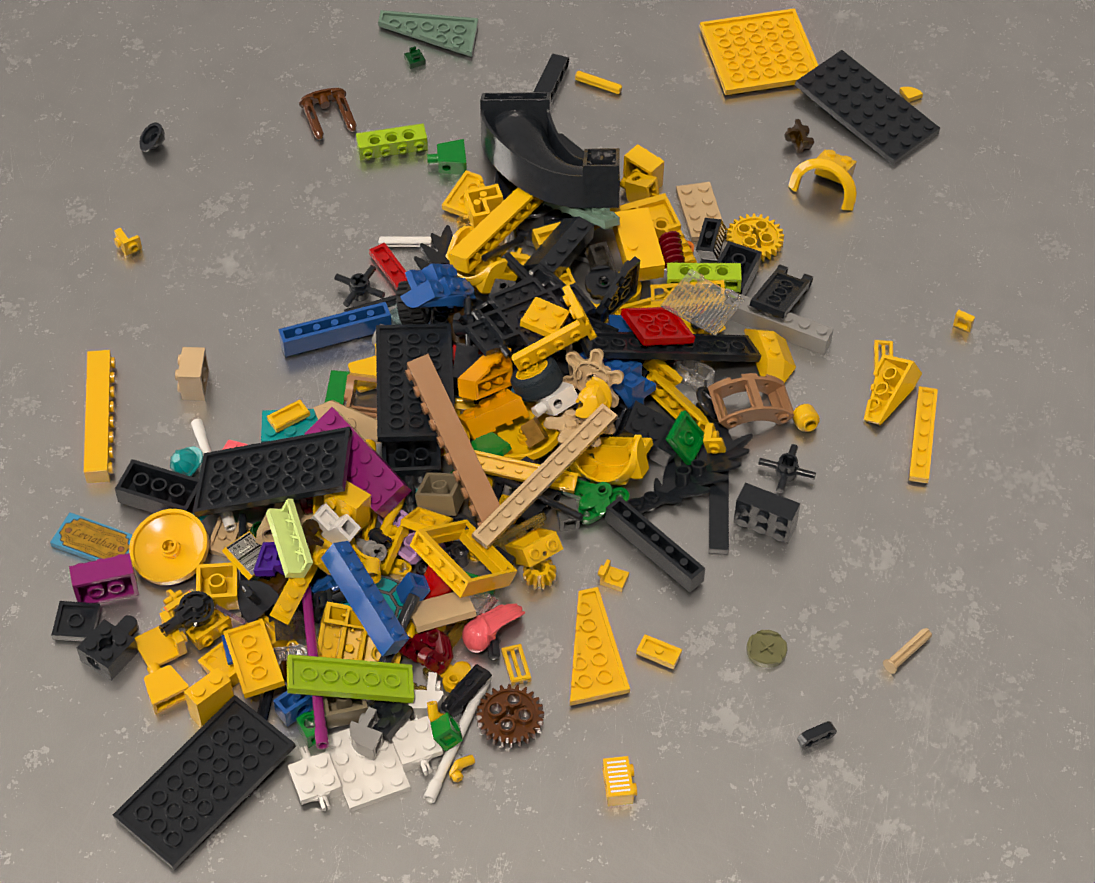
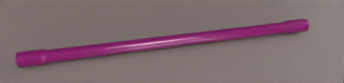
[302,583,329,749]

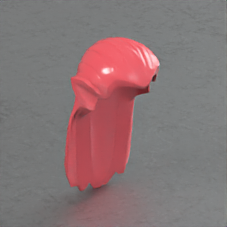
[462,603,525,653]

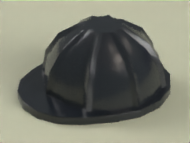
[139,122,165,152]

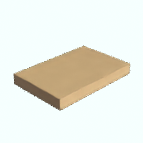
[411,592,477,633]

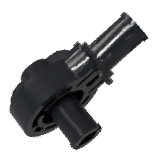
[159,591,214,637]

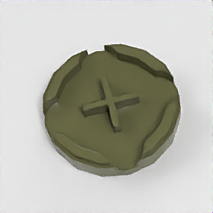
[746,630,788,668]

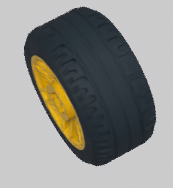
[510,357,563,402]

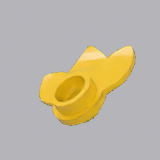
[440,661,471,693]

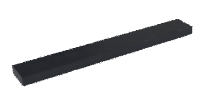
[709,423,729,554]

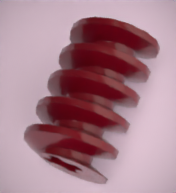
[658,231,685,271]

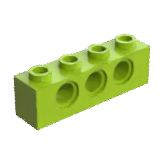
[356,123,428,160]
[667,263,742,292]

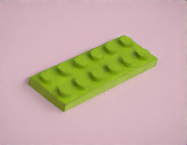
[287,654,414,703]

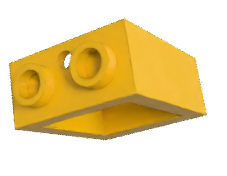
[504,528,564,567]

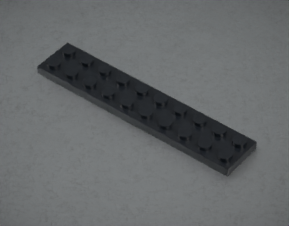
[578,331,761,363]

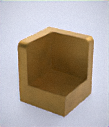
[521,416,548,448]

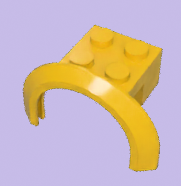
[788,150,857,211]

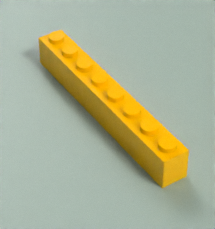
[448,188,543,273]
[84,350,116,483]

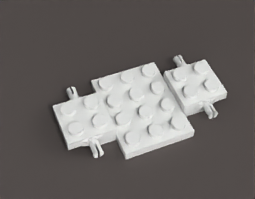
[287,716,443,812]

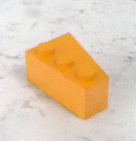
[458,348,513,400]
[458,388,530,440]

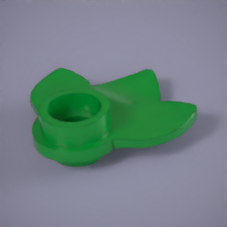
[578,482,613,517]

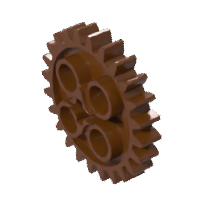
[476,684,544,748]

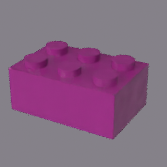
[69,553,139,603]

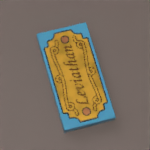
[50,513,132,561]

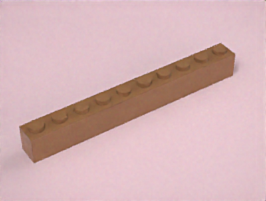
[405,354,508,531]

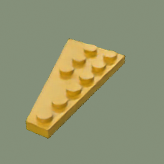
[570,587,630,706]

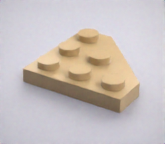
[313,400,381,444]

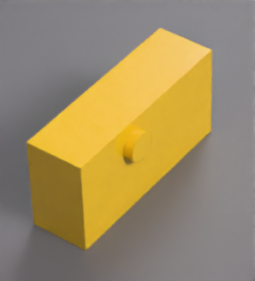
[613,207,665,281]

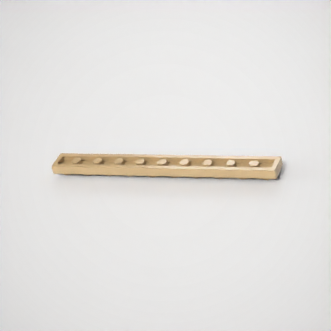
[472,403,617,549]

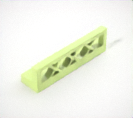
[266,499,313,578]

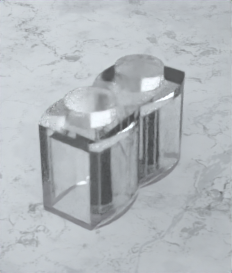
[675,360,715,394]

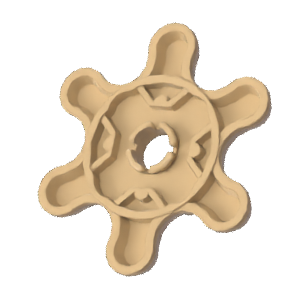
[562,348,624,408]
[543,407,616,447]

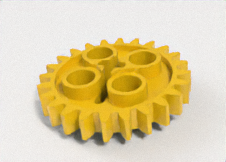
[726,213,784,261]

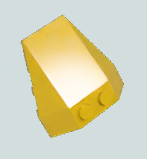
[317,601,401,664]

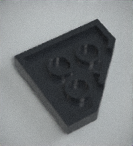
[595,256,641,322]

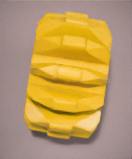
[523,559,556,590]

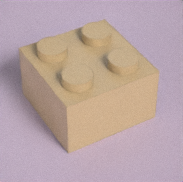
[175,347,209,401]

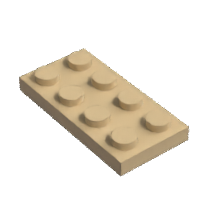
[676,182,727,242]

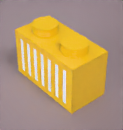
[602,756,637,807]

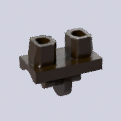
[784,119,814,153]
[302,519,324,555]

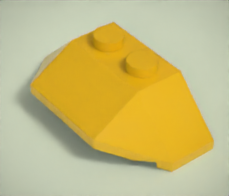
[744,328,796,383]

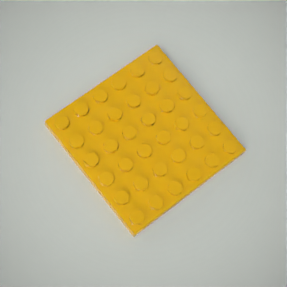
[700,8,818,95]

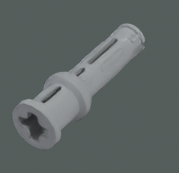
[354,536,387,561]

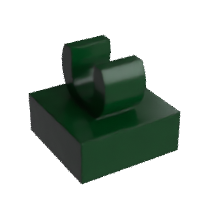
[404,46,426,69]

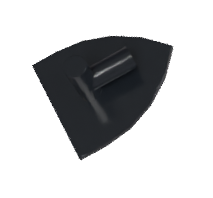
[238,580,279,623]

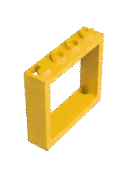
[410,519,518,598]

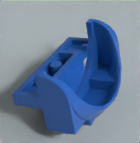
[400,263,476,309]
[579,351,656,408]

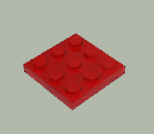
[621,307,695,346]

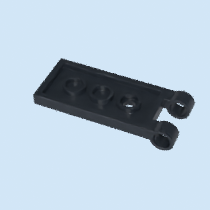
[749,264,813,319]

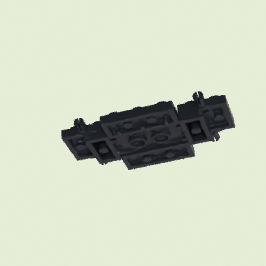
[465,277,596,359]

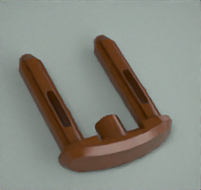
[299,88,357,140]

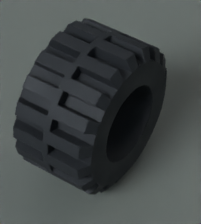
[396,281,431,325]

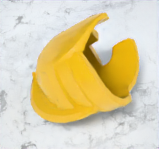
[575,376,612,418]

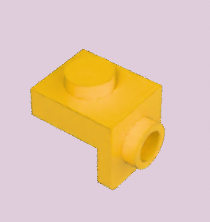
[114,227,142,256]

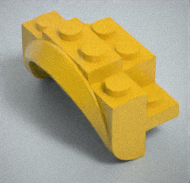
[446,226,517,295]
[569,435,653,485]

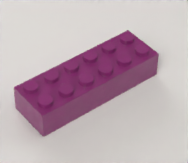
[304,407,412,518]

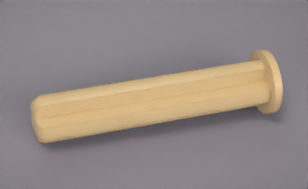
[883,628,932,674]

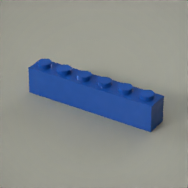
[278,302,392,357]
[321,541,410,657]

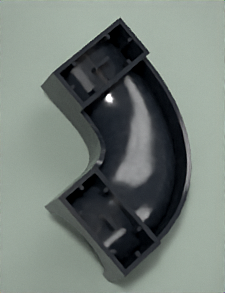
[480,92,620,208]

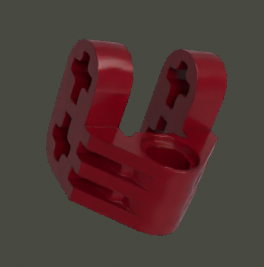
[399,628,453,675]

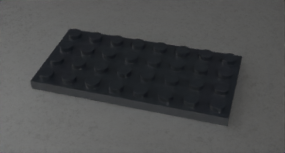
[795,50,940,165]
[376,323,455,442]
[193,426,353,517]
[112,695,296,870]

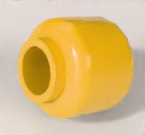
[792,404,820,432]

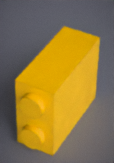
[184,667,234,728]

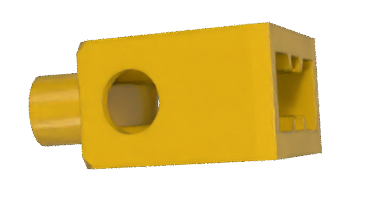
[620,172,659,202]
[144,662,189,715]

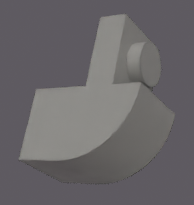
[350,707,384,760]

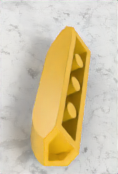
[646,371,709,432]

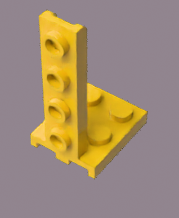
[511,284,597,371]

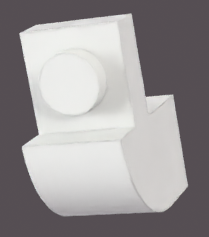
[311,503,361,543]
[408,672,444,719]

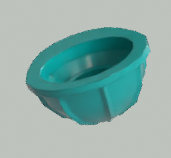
[170,446,203,476]

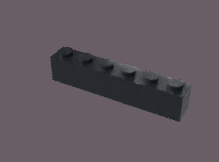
[605,497,705,592]

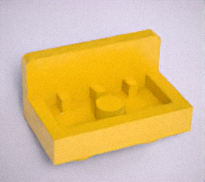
[184,608,233,651]

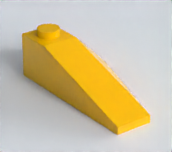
[864,354,922,425]

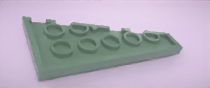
[378,10,478,57]
[544,201,620,230]

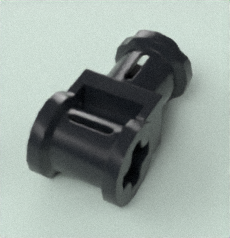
[313,588,347,618]

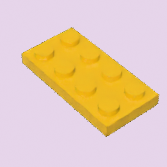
[223,618,285,699]

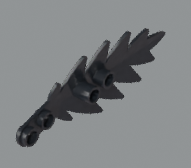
[414,225,453,324]
[628,433,753,514]

